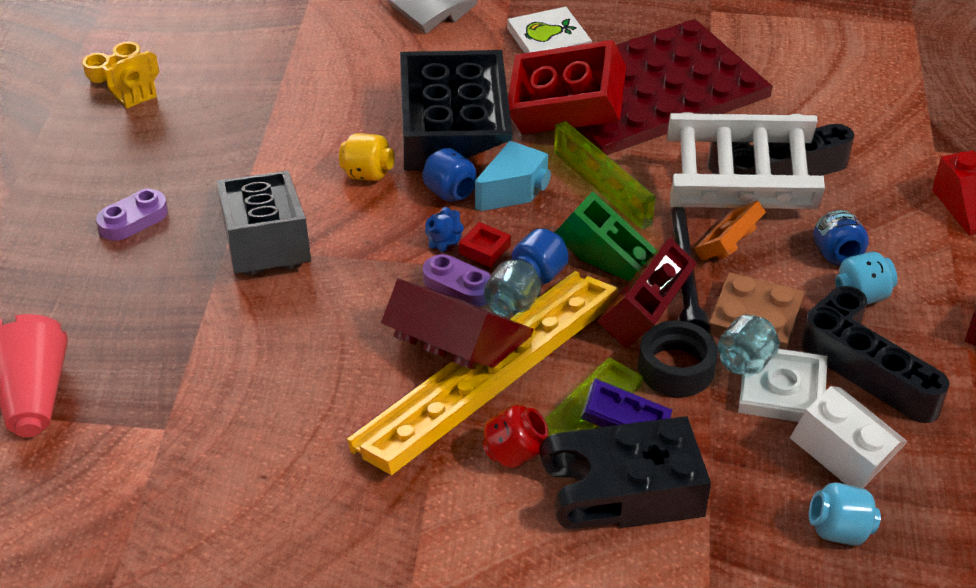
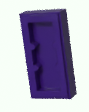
[580,378,672,427]

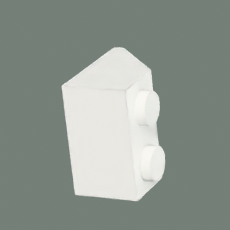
[790,386,907,488]

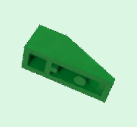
[554,191,657,282]

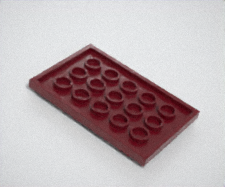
[573,19,773,157]

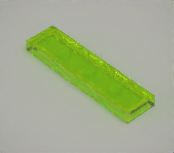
[554,121,656,230]

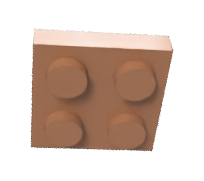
[710,272,805,350]

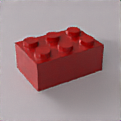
[508,40,626,135]

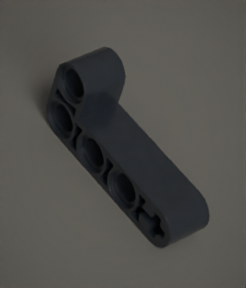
[707,124,854,176]
[801,286,949,423]

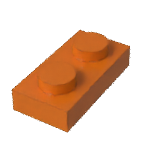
[694,200,766,261]

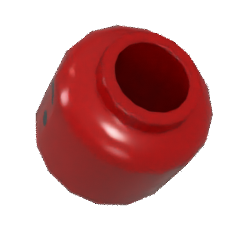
[483,404,549,468]

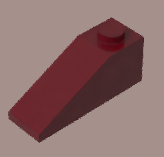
[597,237,697,349]

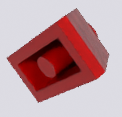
[932,150,976,236]

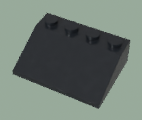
[400,50,513,171]

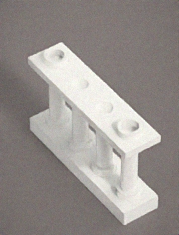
[667,112,825,209]

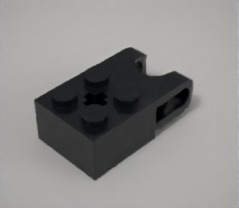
[540,416,711,529]

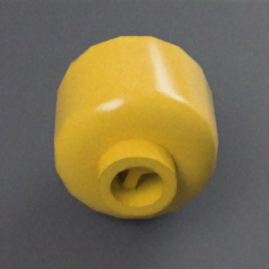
[339,133,395,181]

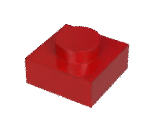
[459,222,511,268]

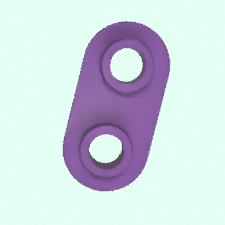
[96,188,168,241]
[423,254,494,307]

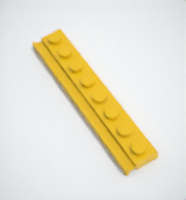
[347,271,618,475]

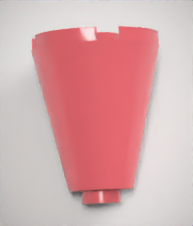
[0,314,68,437]

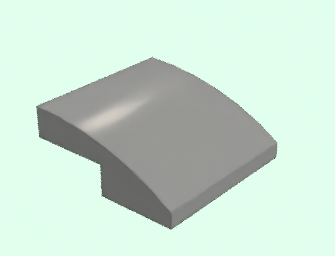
[388,0,478,34]

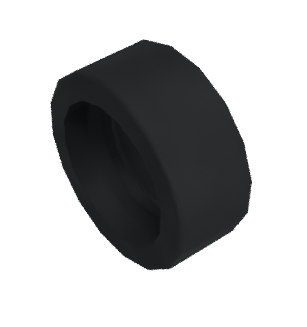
[638,320,718,397]

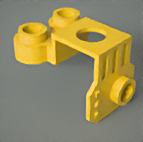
[82,42,159,109]

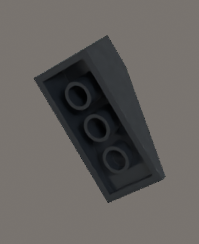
[217,171,311,275]

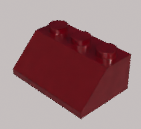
[381,278,534,370]

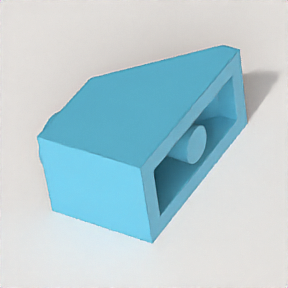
[475,141,551,211]

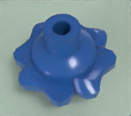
[425,207,464,252]

